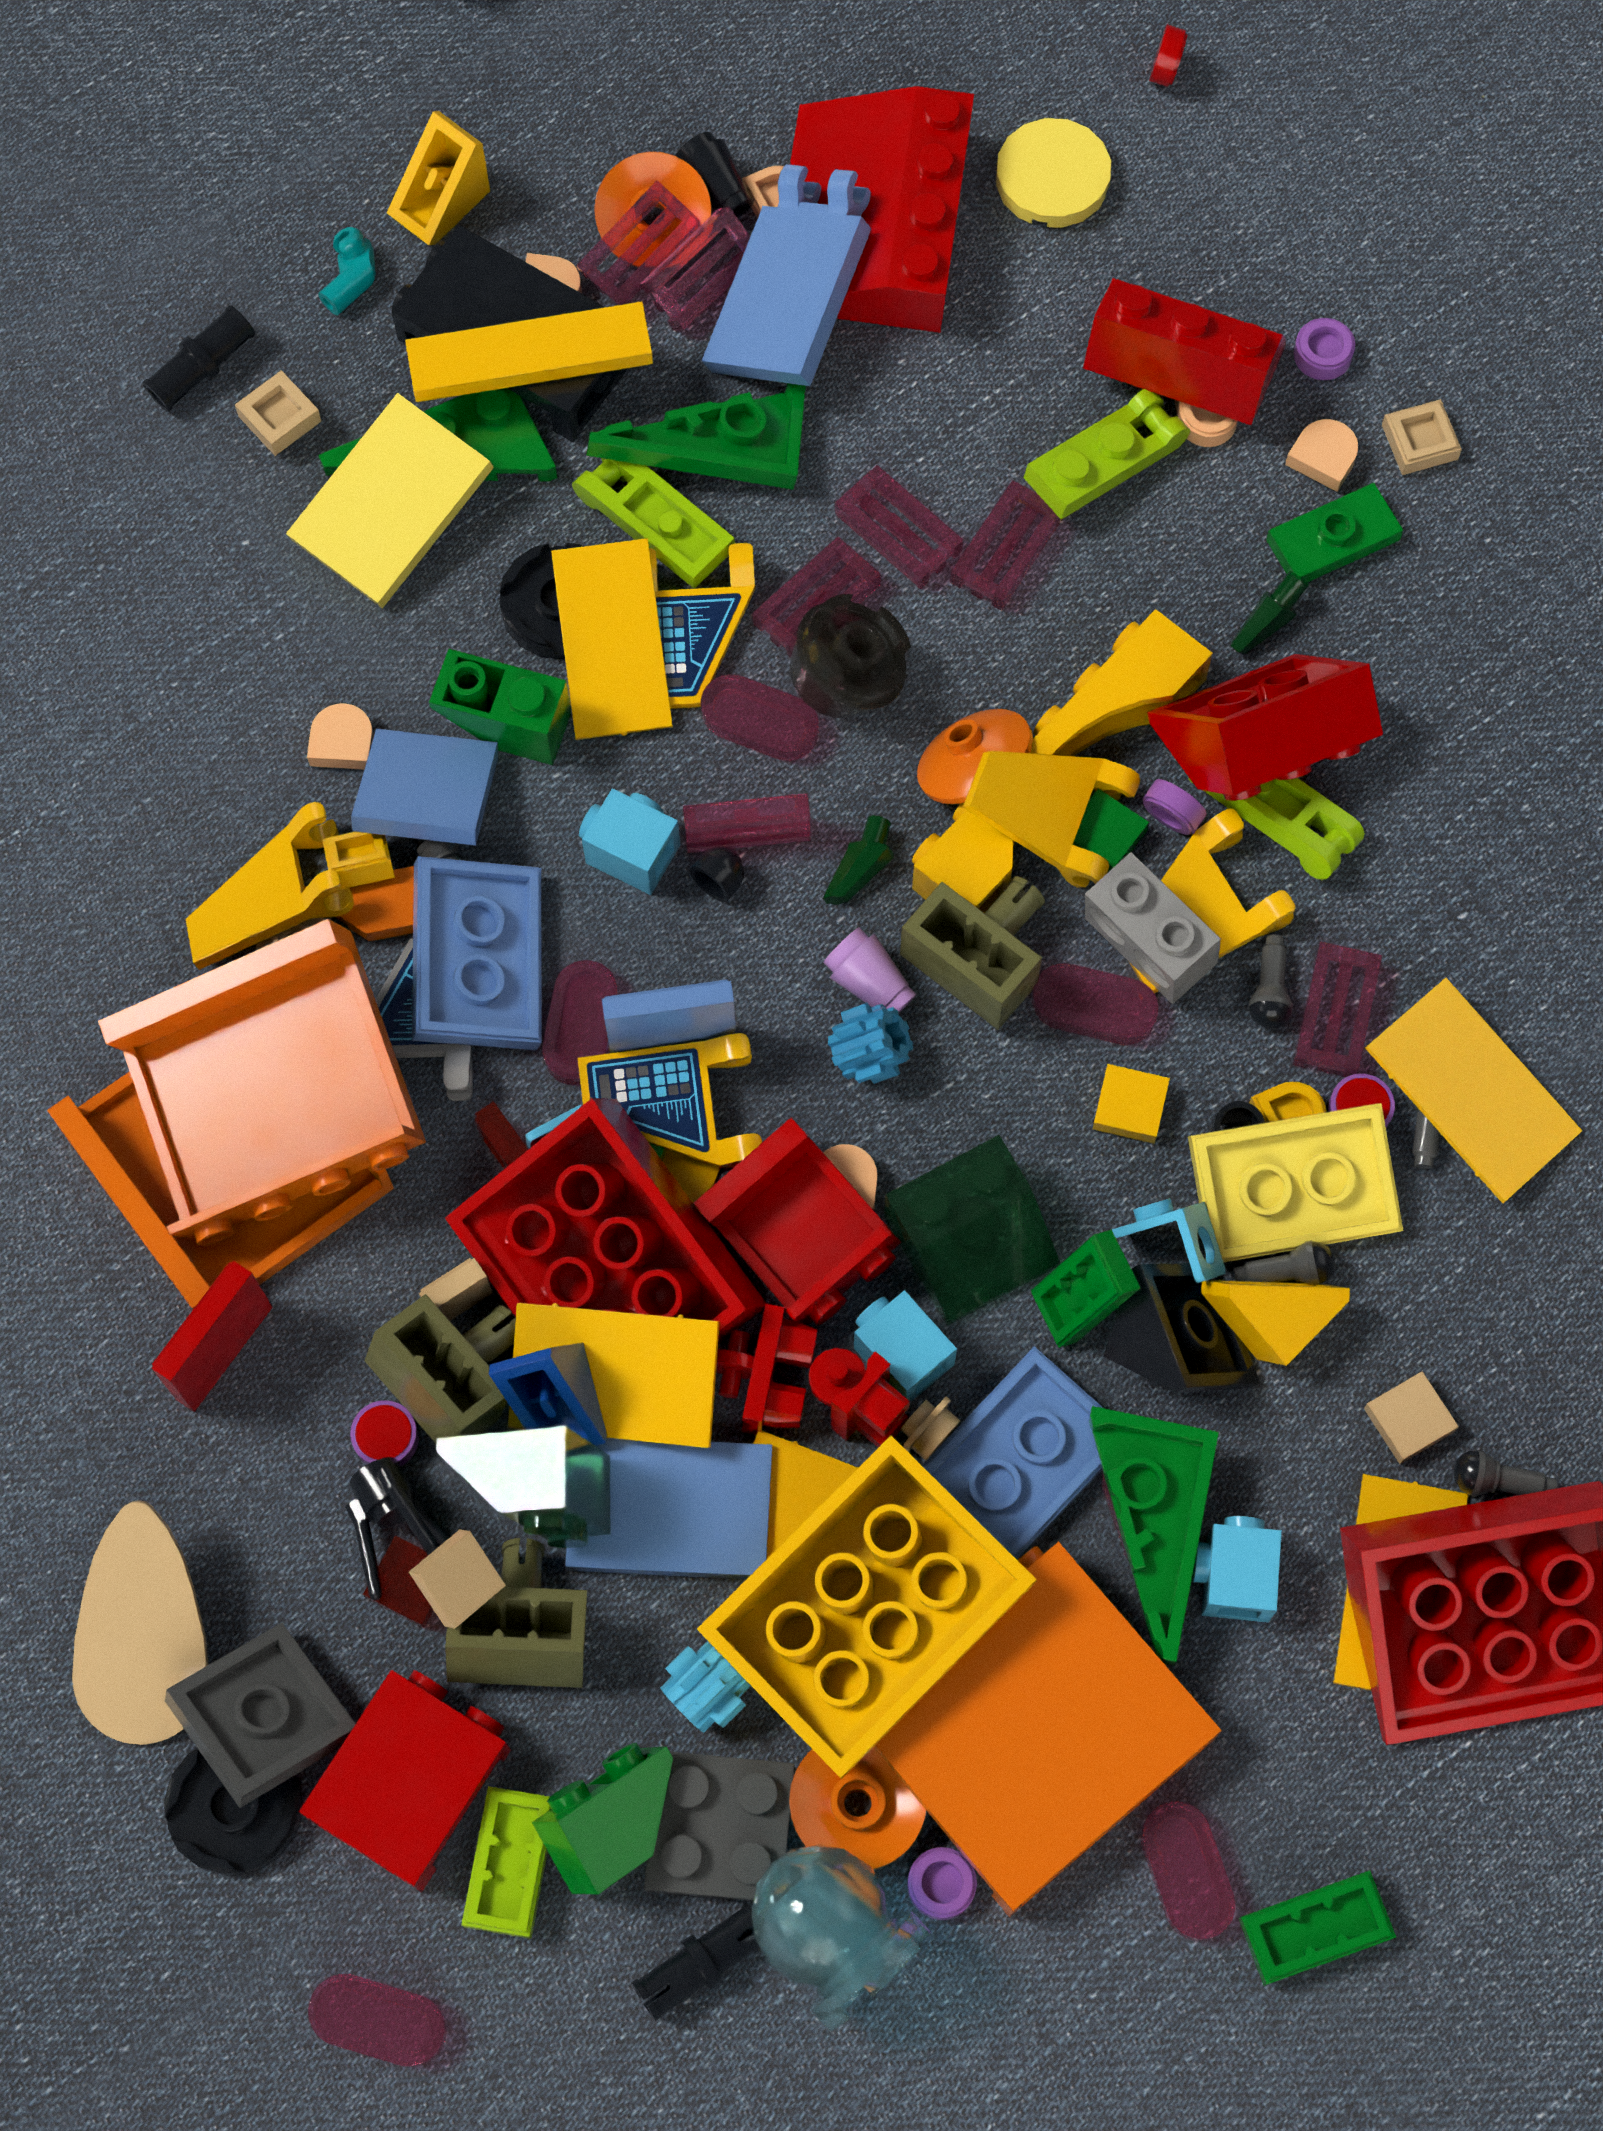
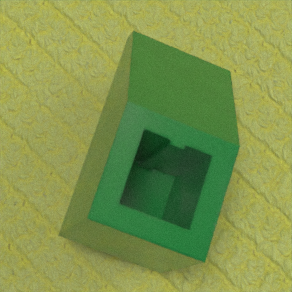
[429,649,572,765]
[532,1743,673,1894]

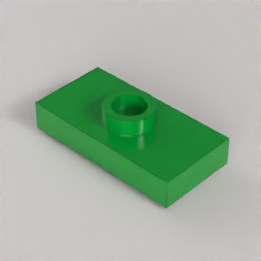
[1266,483,1404,583]
[1031,1229,1140,1348]
[1239,1870,1396,1986]

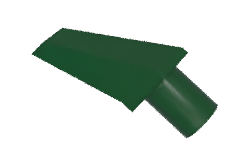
[1231,571,1309,654]
[822,815,894,905]

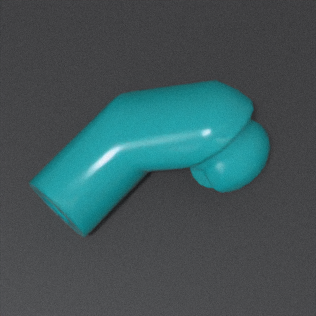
[318,227,376,316]

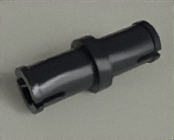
[142,305,255,412]
[631,1903,771,2021]

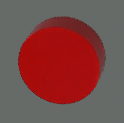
[1149,24,1188,87]

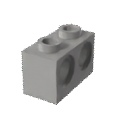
[1085,852,1221,1004]

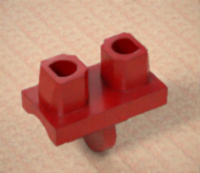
[716,1303,818,1435]
[809,1348,910,1448]

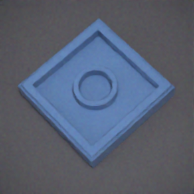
[351,728,498,846]
[602,979,736,1053]

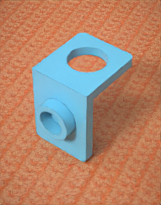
[1112,1198,1226,1283]

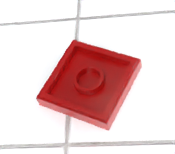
[152,1260,273,1412]

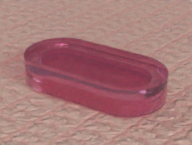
[701,674,819,761]
[542,960,618,1086]
[1032,963,1158,1045]
[1141,1801,1235,1941]
[308,1974,447,2067]

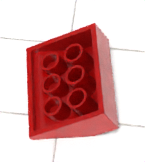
[790,86,974,333]
[445,1098,767,1344]
[1340,1481,1603,1745]

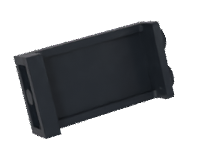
[391,225,628,442]

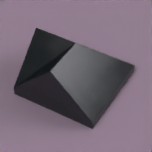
[1103,1263,1260,1393]

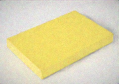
[286,393,494,609]
[1188,1103,1403,1263]

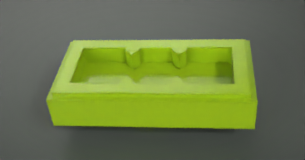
[461,1786,551,1939]

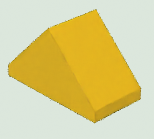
[387,111,490,245]
[1201,1280,1350,1366]

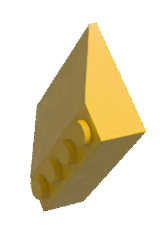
[697,1436,1037,1779]

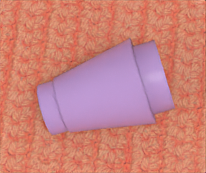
[823,927,917,1014]

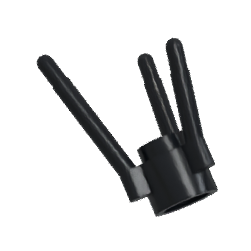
[345,1457,450,1600]

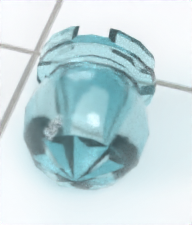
[752,1844,931,2031]

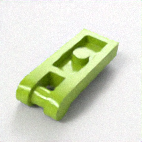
[1023,389,1190,520]
[572,458,735,589]
[1188,778,1365,880]

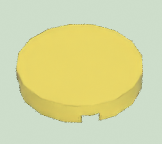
[996,118,1111,228]

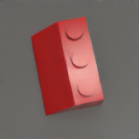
[1083,278,1287,425]
[1147,654,1383,801]

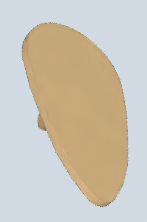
[72,1500,208,1745]

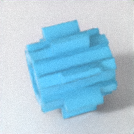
[660,1641,751,1733]

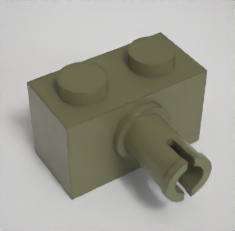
[900,876,1045,1030]
[364,1294,516,1458]
[445,1538,587,1688]

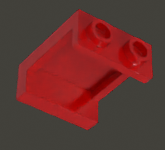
[693,1117,901,1325]
[299,1670,511,1893]

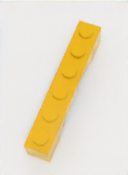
[912,609,1213,913]

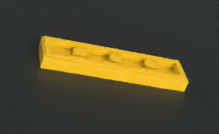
[405,302,653,402]

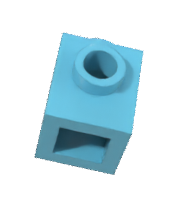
[579,788,681,895]
[854,1290,957,1402]
[1192,1516,1282,1623]

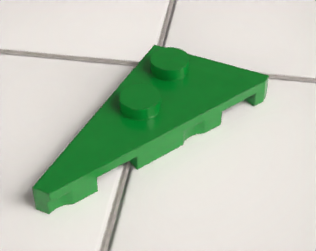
[586,383,806,490]
[318,388,557,482]
[1089,1406,1219,1666]

